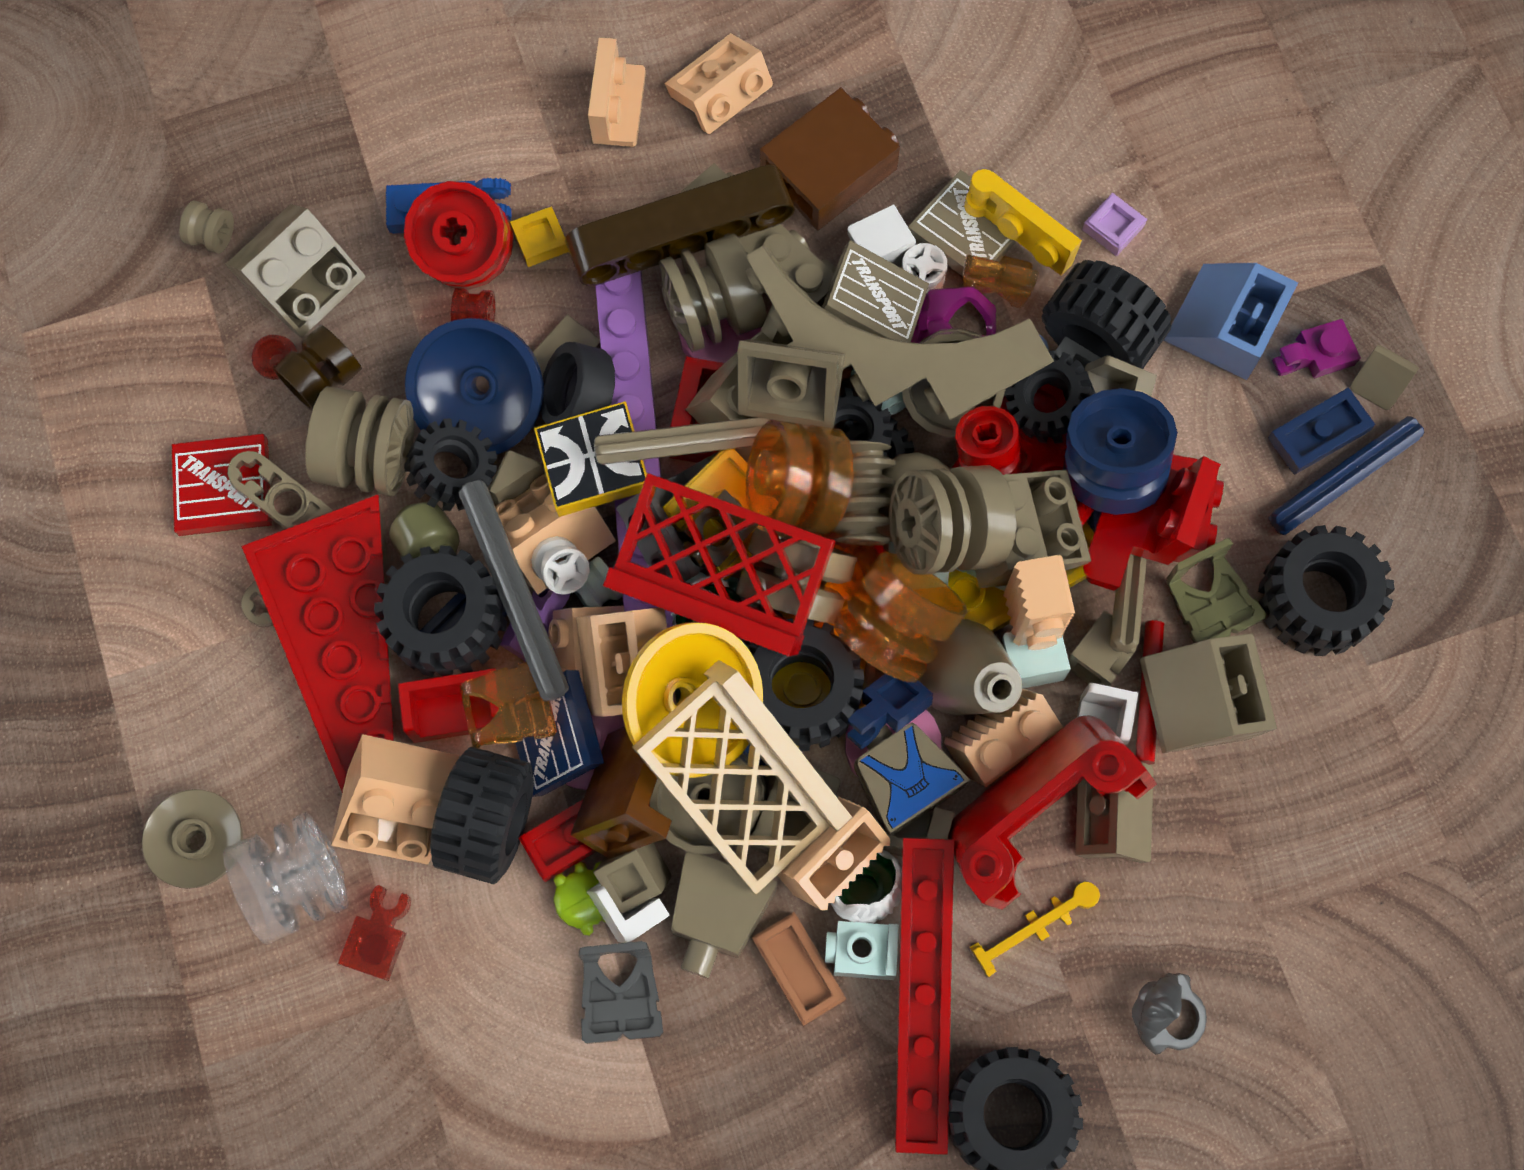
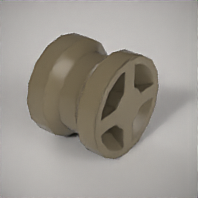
[179,200,234,254]

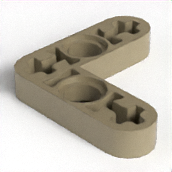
[228,451,334,627]

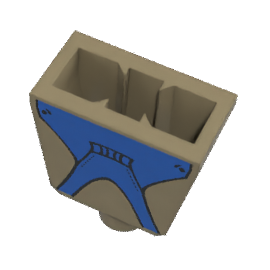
[854,722,969,836]

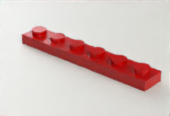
[895,838,954,1155]

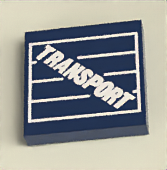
[506,670,604,797]

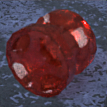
[451,288,496,321]

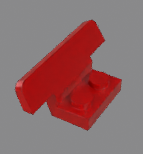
[1083,456,1221,591]

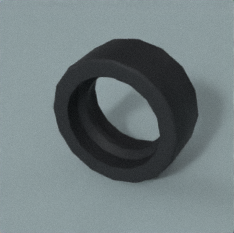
[541,342,615,424]

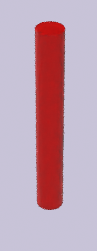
[1135,620,1165,765]

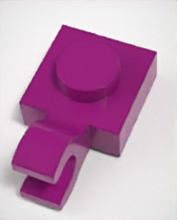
[1272,319,1361,379]

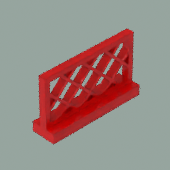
[603,473,836,656]

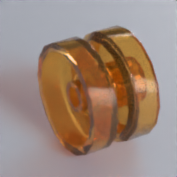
[746,419,854,534]

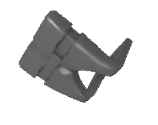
[579,941,664,1044]

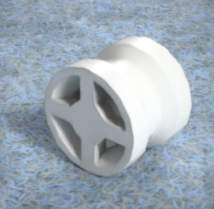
[902,243,947,293]
[531,536,590,595]

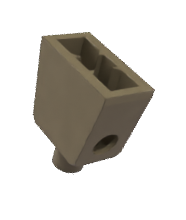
[671,851,777,979]

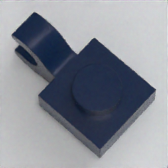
[847,664,933,749]

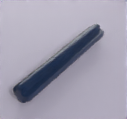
[1268,416,1425,535]

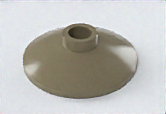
[142,789,243,889]

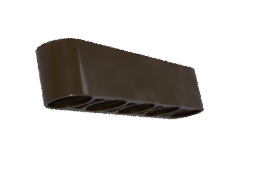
[565,165,795,286]

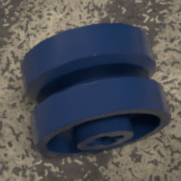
[1063,388,1178,515]

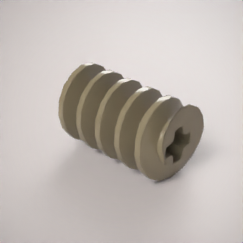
[829,441,897,546]

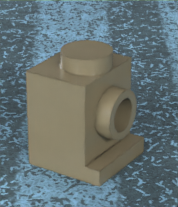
[1068,610,1135,686]

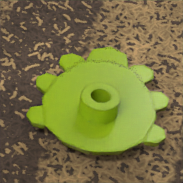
[553,861,606,936]

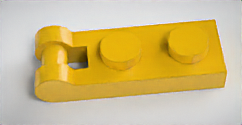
[964,169,1082,276]

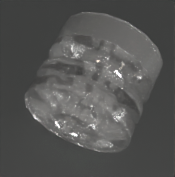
[223,812,349,945]

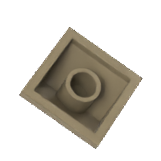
[738,339,845,429]

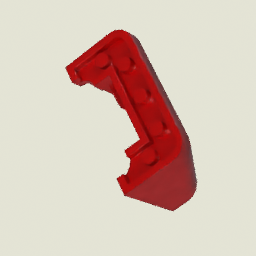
[948,715,1157,910]

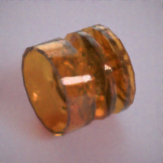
[834,552,968,683]

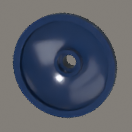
[405,318,544,455]

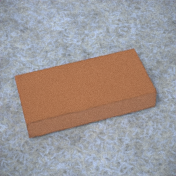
[752,912,847,1027]

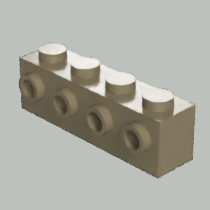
[681,163,836,307]

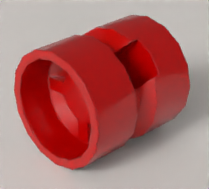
[955,406,1021,475]

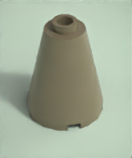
[912,619,1022,715]

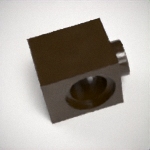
[676,489,759,567]

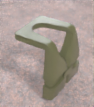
[1166,538,1266,643]

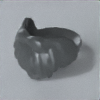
[1132,973,1207,1055]

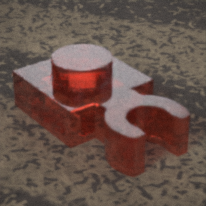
[338,885,411,982]

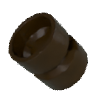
[272,325,362,411]

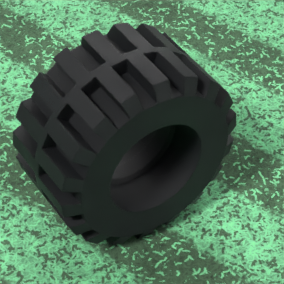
[1041,260,1172,369]
[1258,525,1395,656]
[374,545,507,677]
[749,618,864,751]
[430,747,534,884]
[948,1047,1083,1170]

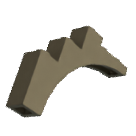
[745,246,1054,420]

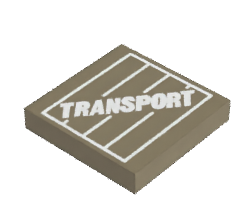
[908,170,1016,286]
[822,240,929,342]

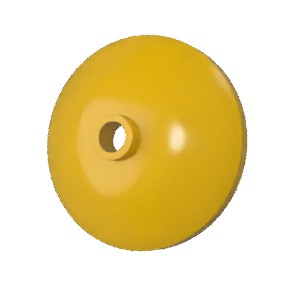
[622,622,763,778]

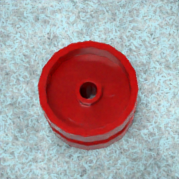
[404,181,514,289]

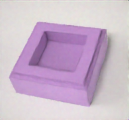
[1082,193,1147,256]

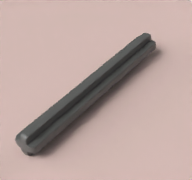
[459,480,569,702]

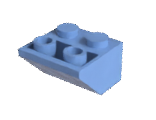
[1164,263,1298,380]

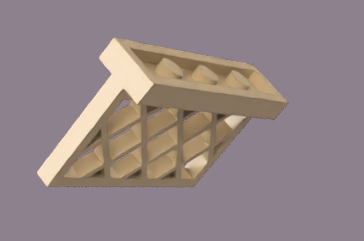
[632,660,853,894]

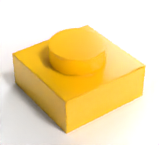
[510,206,569,267]

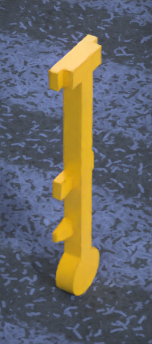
[969,882,1100,977]

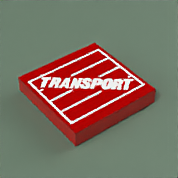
[172,434,272,536]

